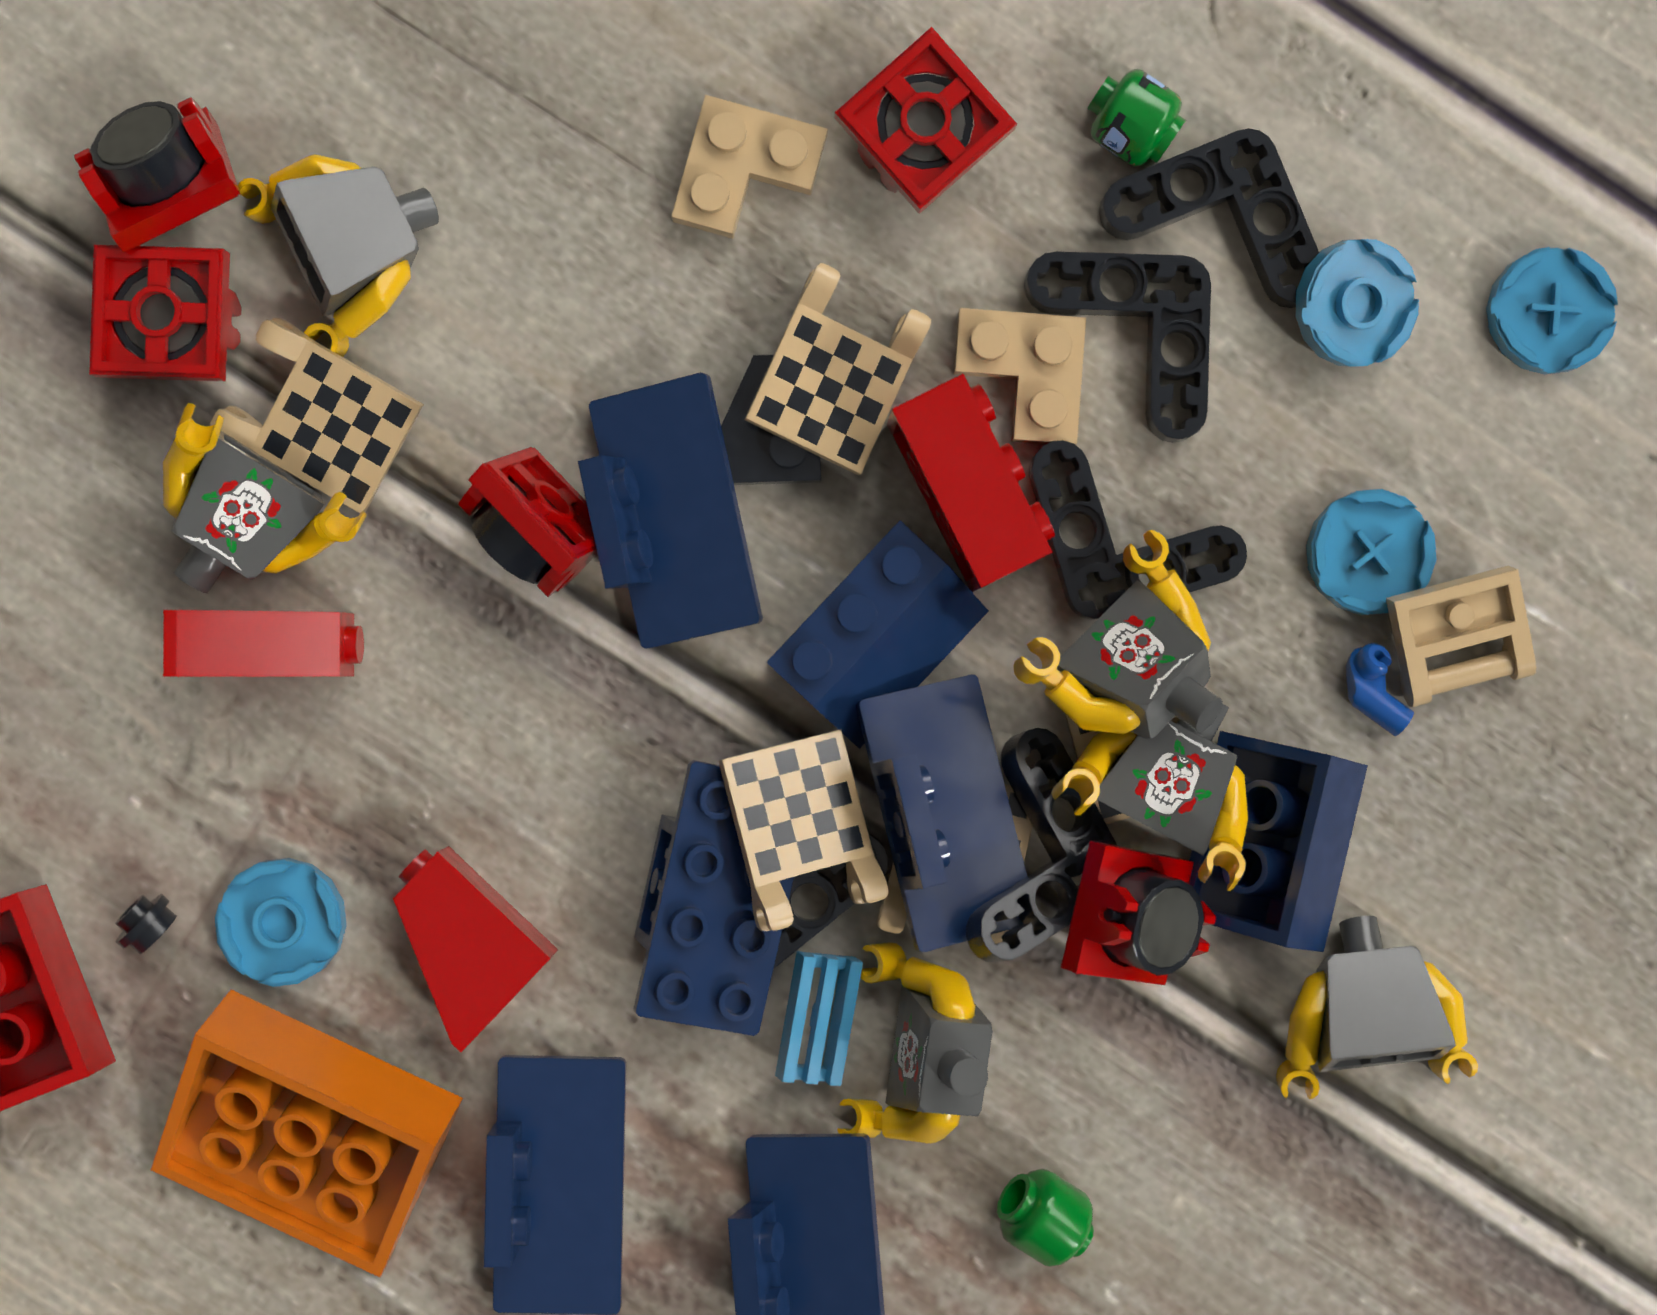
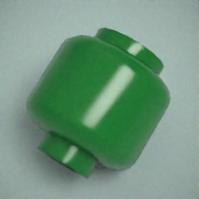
[997,1168,1094,1267]

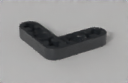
[1099,128,1319,308]
[1024,251,1211,443]
[1029,440,1247,620]
[966,728,1118,963]

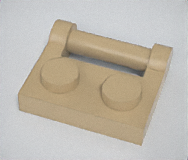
[1386,566,1536,707]

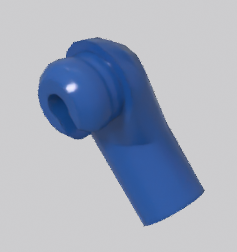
[1345,643,1414,736]

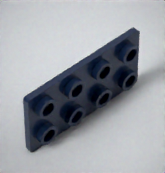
[578,372,763,649]
[856,674,1027,952]
[634,760,794,1036]
[484,1055,627,1315]
[728,1133,885,1315]

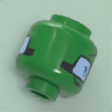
[1087,69,1186,167]

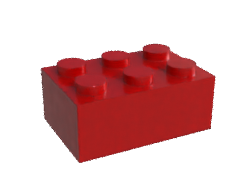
[887,373,1055,592]
[0,884,116,1111]

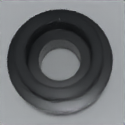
[115,894,177,954]

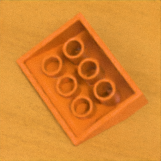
[151,989,463,1278]

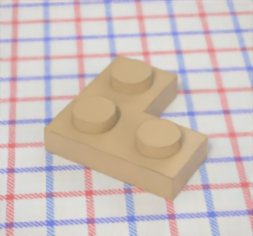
[671,94,828,239]
[954,308,1086,445]

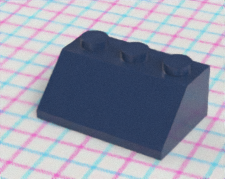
[766,520,989,749]
[1189,731,1368,952]

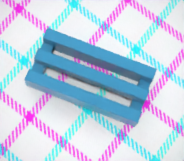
[775,951,863,1086]

